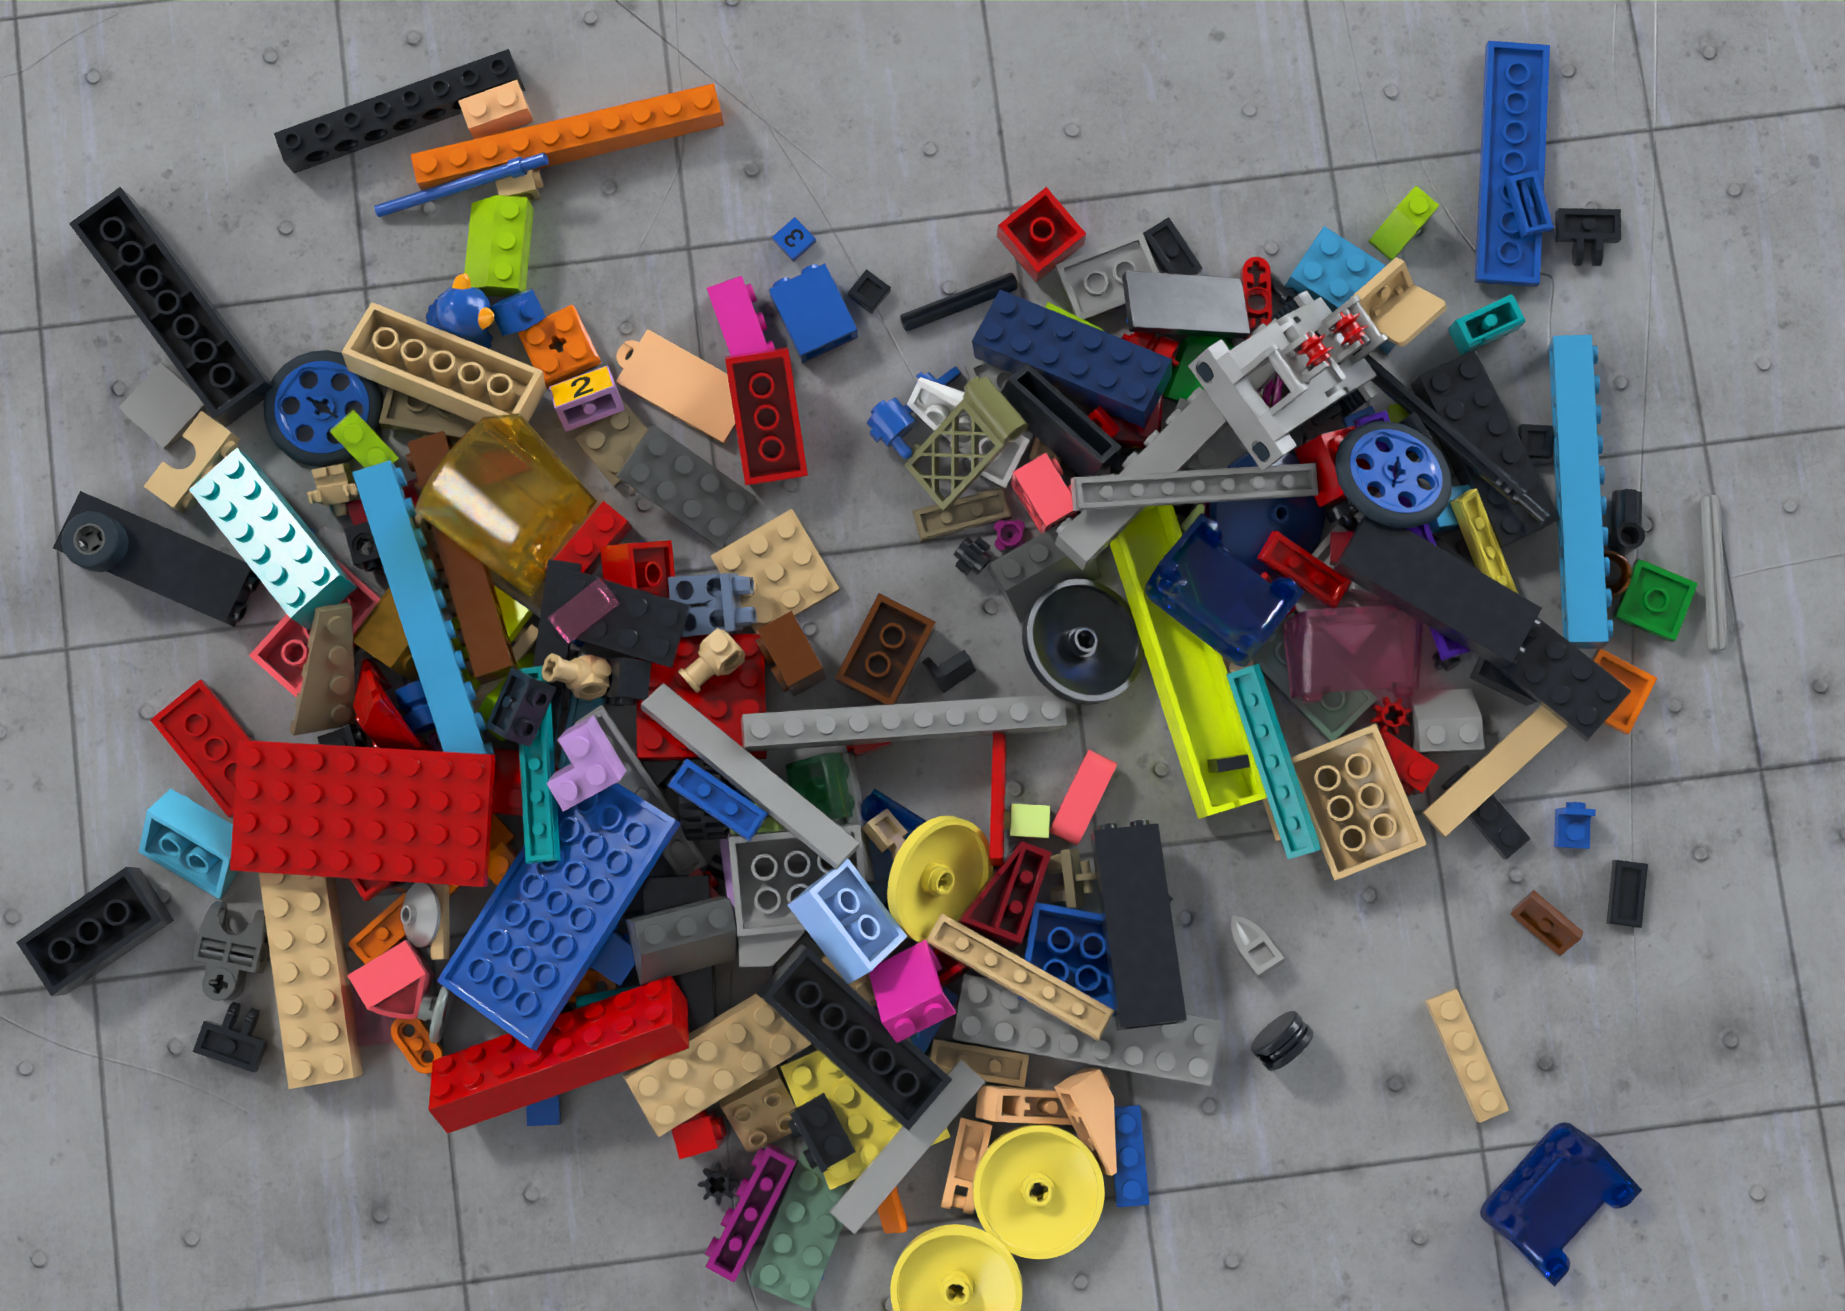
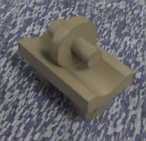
[1047,849,1096,908]

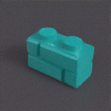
[1448,294,1526,356]

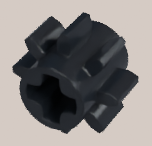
[953,536,992,576]
[698,1162,740,1205]

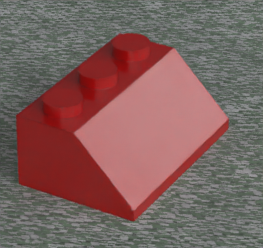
[600,540,675,599]

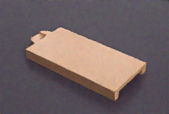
[616,329,735,445]

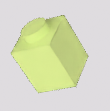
[1004,804,1050,839]

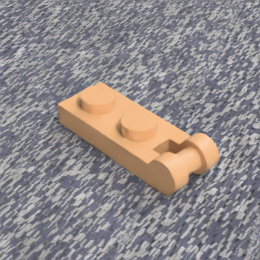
[941,1117,993,1215]

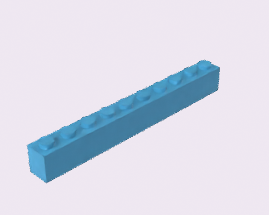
[1548,335,1613,649]
[352,460,497,761]

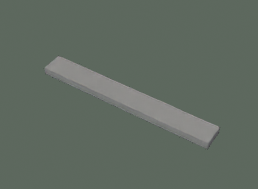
[1071,463,1318,511]
[641,683,859,870]

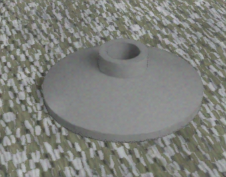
[400,883,441,947]

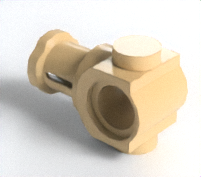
[678,628,745,693]
[542,653,612,701]

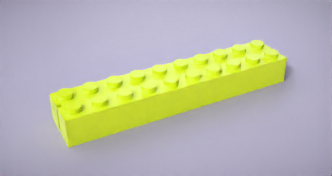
[1110,505,1267,819]

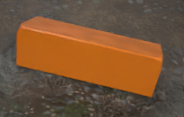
[877,1186,908,1234]

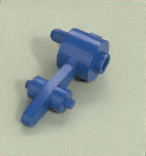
[867,366,962,459]

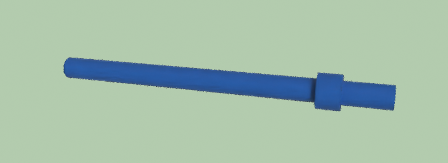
[374,152,549,217]

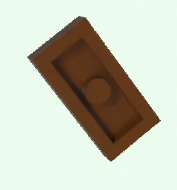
[1510,890,1584,956]

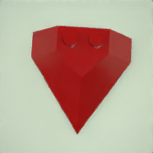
[353,658,436,751]

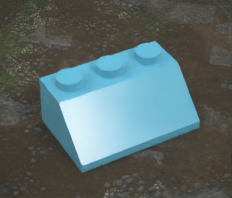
[139,788,238,900]

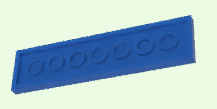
[1475,41,1550,287]

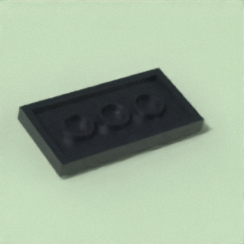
[547,568,691,668]

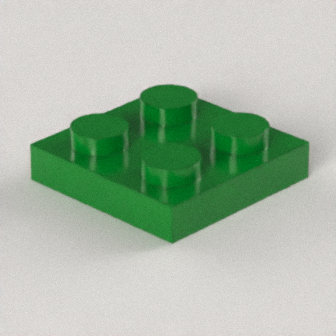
[1612,559,1698,642]

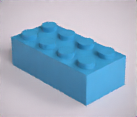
[1285,226,1419,354]

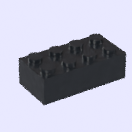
[16,867,174,996]

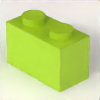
[330,409,399,468]

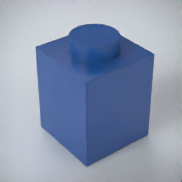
[490,289,546,336]

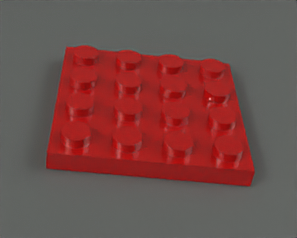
[636,634,767,761]

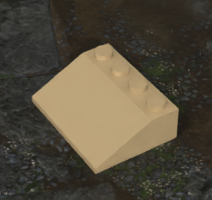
[1291,724,1427,881]

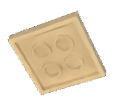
[711,509,840,634]

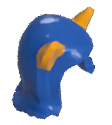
[425,273,494,349]

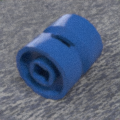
[394,680,436,734]

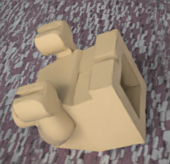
[307,463,358,517]

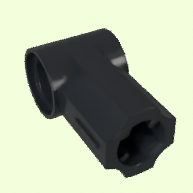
[1608,489,1645,555]

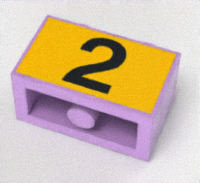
[549,365,624,432]

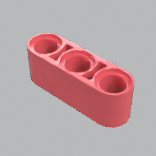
[1049,749,1117,846]

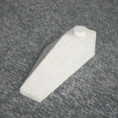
[907,377,1035,488]

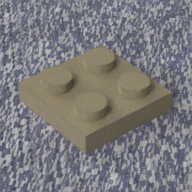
[574,400,647,488]

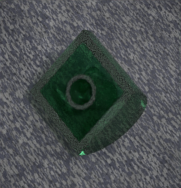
[785,752,855,822]

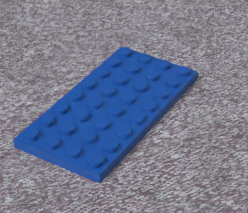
[437,783,681,1050]

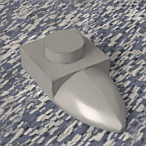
[1231,915,1284,980]

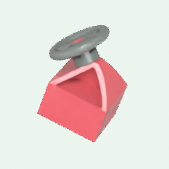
[347,940,455,1043]

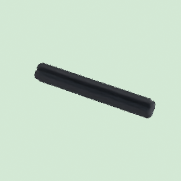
[900,273,1018,331]

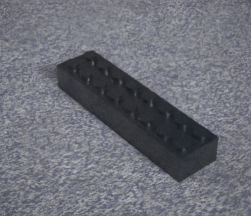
[69,187,273,427]

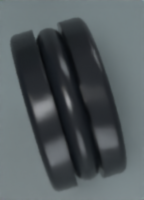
[1251,1011,1313,1071]

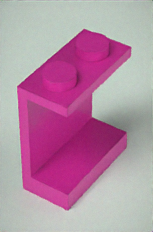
[869,940,956,1043]

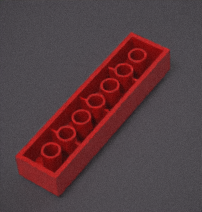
[428,975,689,1134]

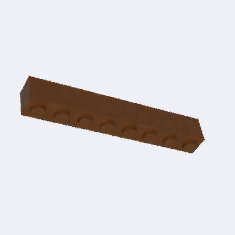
[406,430,518,684]

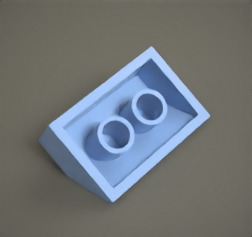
[787,859,907,984]

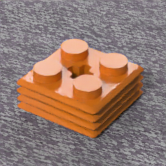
[517,305,601,389]

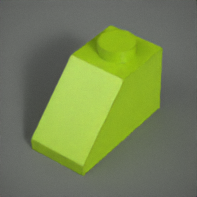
[1368,186,1440,261]

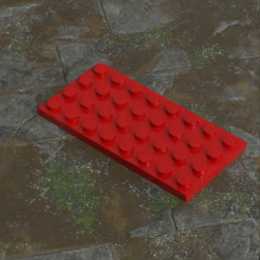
[230,740,496,887]

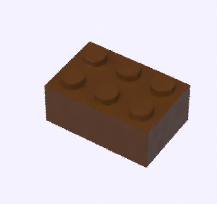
[835,593,936,705]
[755,611,827,696]

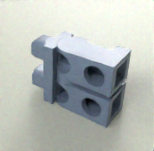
[668,573,757,637]

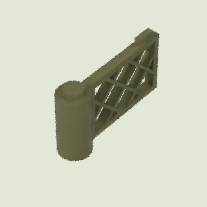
[904,376,1028,511]

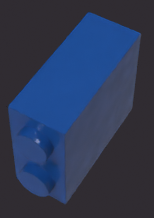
[769,263,858,363]

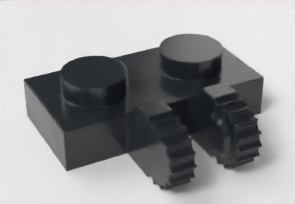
[1555,208,1621,266]
[193,1001,268,1073]

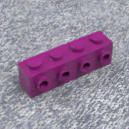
[704,1143,798,1282]

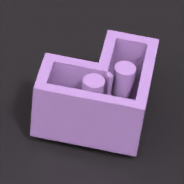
[546,715,627,811]

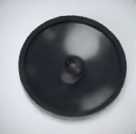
[1022,579,1144,705]

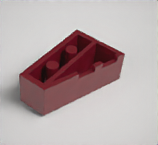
[957,841,1052,948]

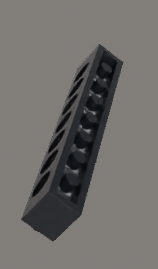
[274,49,526,174]

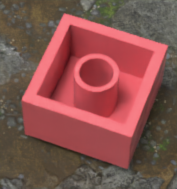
[1010,453,1077,534]

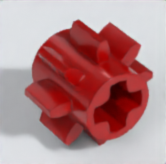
[1370,696,1411,735]

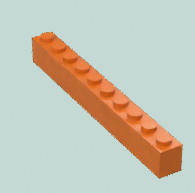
[410,83,724,191]

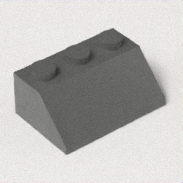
[988,517,1101,623]
[626,896,737,984]

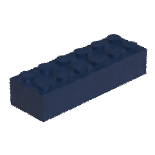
[972,289,1172,428]

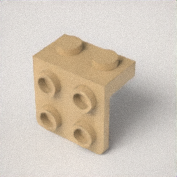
[1350,257,1447,347]
[719,1065,796,1153]

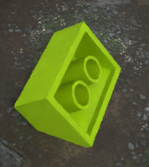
[464,195,534,297]

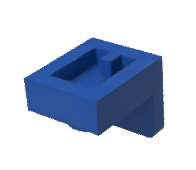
[1554,802,1596,849]

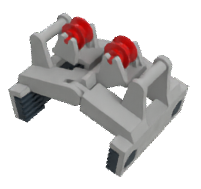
[1188,290,1389,471]

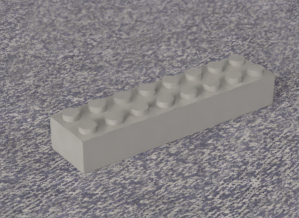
[952,973,1222,1086]

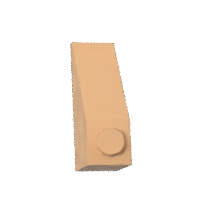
[1054,1067,1117,1176]
[975,1085,1072,1125]

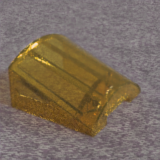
[415,413,597,596]

